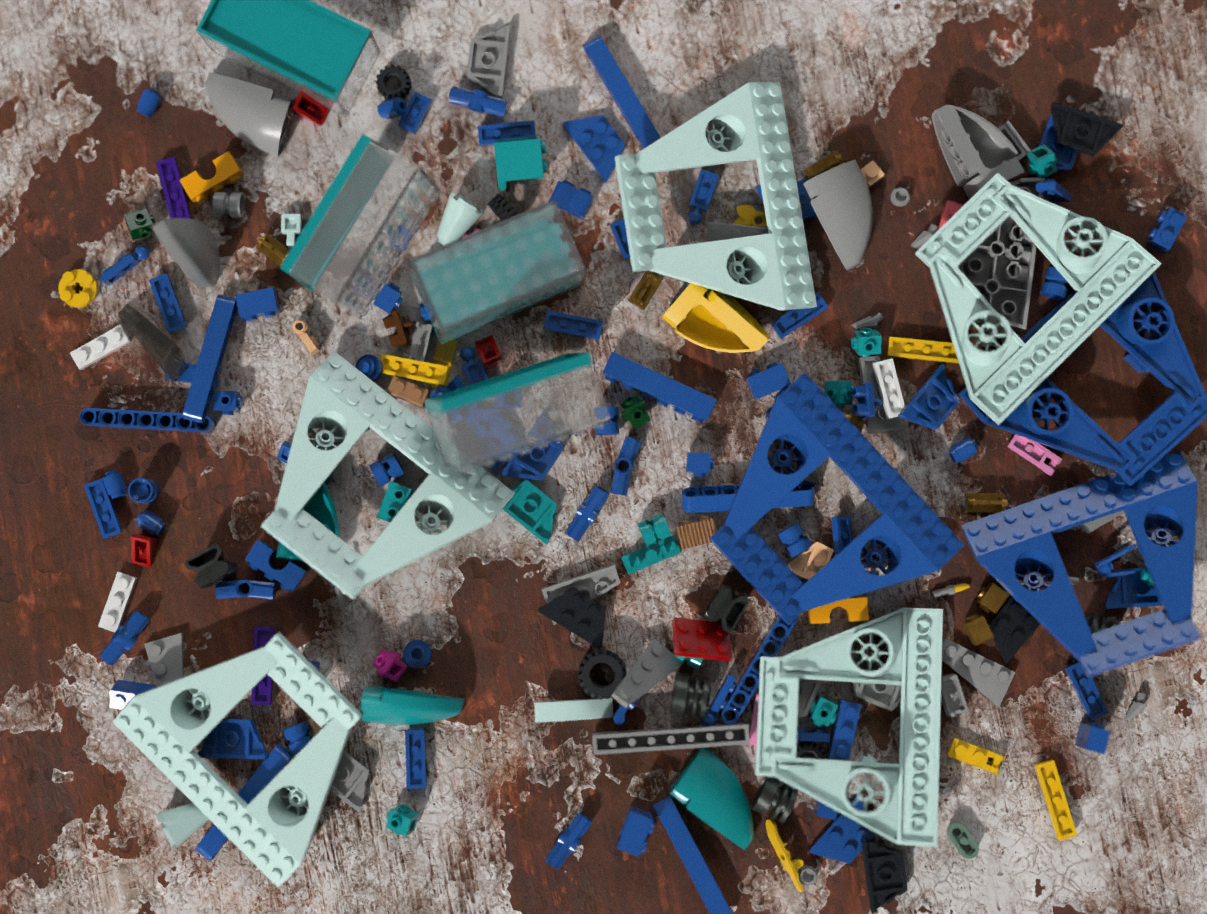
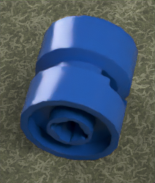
[1040,267,1068,300]
[594,406,619,435]
[369,452,405,487]
[128,478,160,504]
[777,522,812,558]
[283,721,313,756]

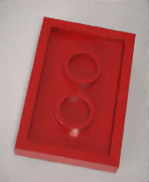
[672,617,732,661]

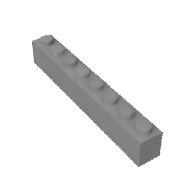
[592,722,750,755]

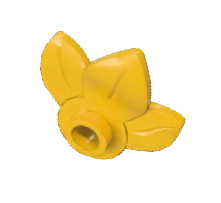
[733,205,767,227]

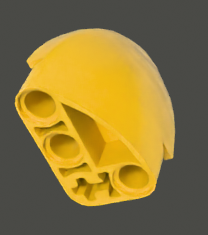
[662,283,770,353]

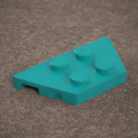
[503,480,557,545]

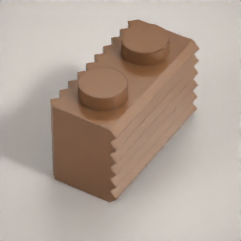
[387,375,430,409]
[676,515,717,550]

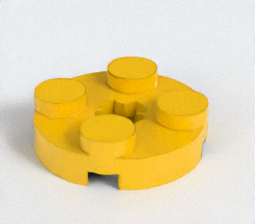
[58,269,99,308]

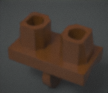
[383,310,416,346]

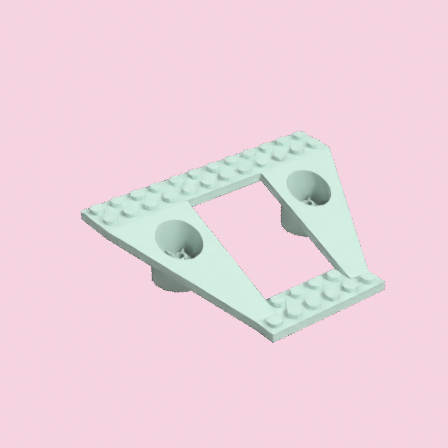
[615,82,817,311]
[915,173,1161,425]
[261,351,515,600]
[755,608,943,847]
[113,632,363,887]

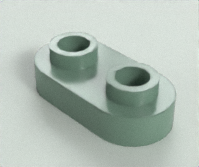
[947,822,979,859]

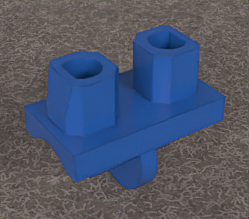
[851,382,882,421]

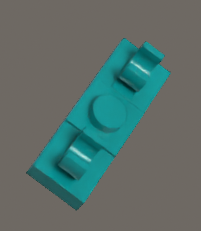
[621,535,681,575]

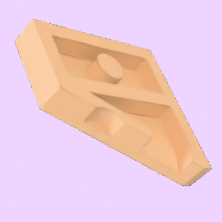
[786,542,834,580]

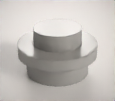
[890,187,910,207]
[798,865,817,885]

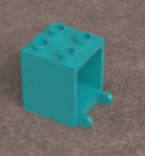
[494,136,548,191]

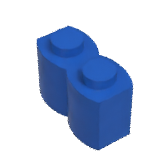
[549,180,593,220]

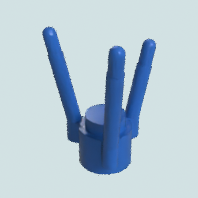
[1094,544,1137,579]

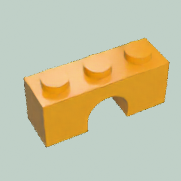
[179,151,244,203]
[808,594,869,624]

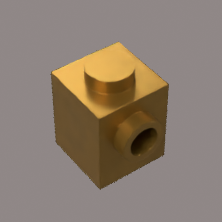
[976,583,1009,614]
[962,614,994,645]

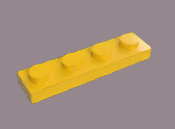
[887,337,959,364]
[380,354,451,386]
[1034,759,1077,841]

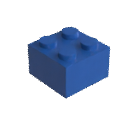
[617,805,655,857]

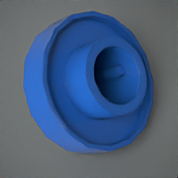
[355,354,383,382]
[403,639,432,668]

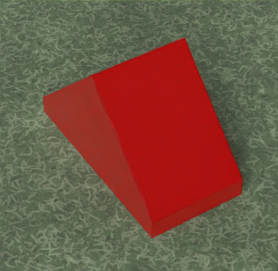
[291,91,330,127]
[475,335,504,369]
[131,534,159,567]

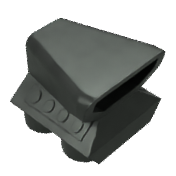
[184,544,238,589]
[703,584,749,633]

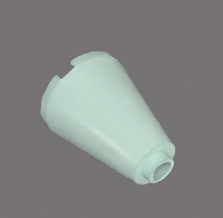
[436,191,484,247]
[156,803,210,849]

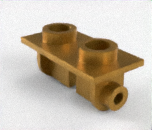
[804,150,844,179]
[256,233,290,266]
[628,271,664,311]
[966,493,1008,513]

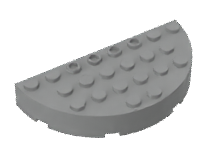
[958,177,1045,332]

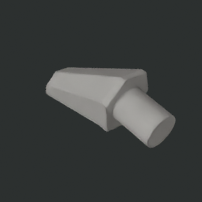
[911,224,938,248]
[852,313,884,330]
[1125,693,1147,720]

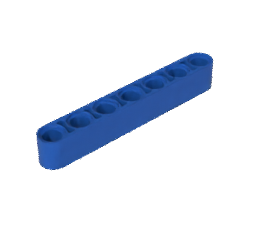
[583,35,661,149]
[183,295,238,423]
[79,408,216,433]
[682,481,815,513]
[720,615,799,724]
[194,743,294,862]
[653,796,733,914]

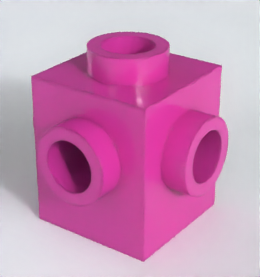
[372,649,407,682]

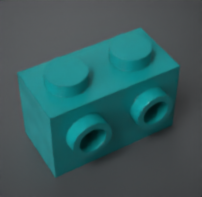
[377,481,414,523]

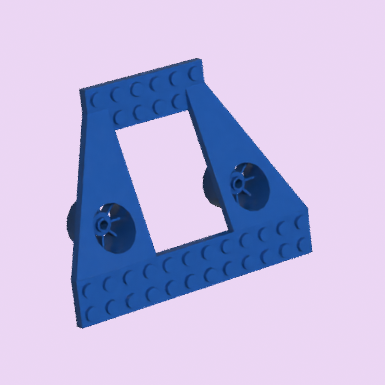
[958,272,1207,486]
[709,372,964,625]
[961,451,1201,678]

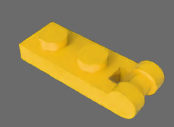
[946,737,1005,775]

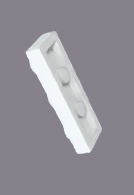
[70,325,131,370]
[872,358,905,419]
[98,572,137,632]

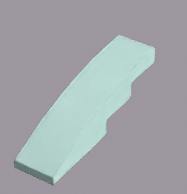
[534,698,613,723]

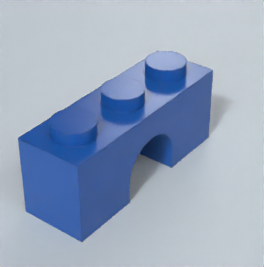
[245,540,309,592]

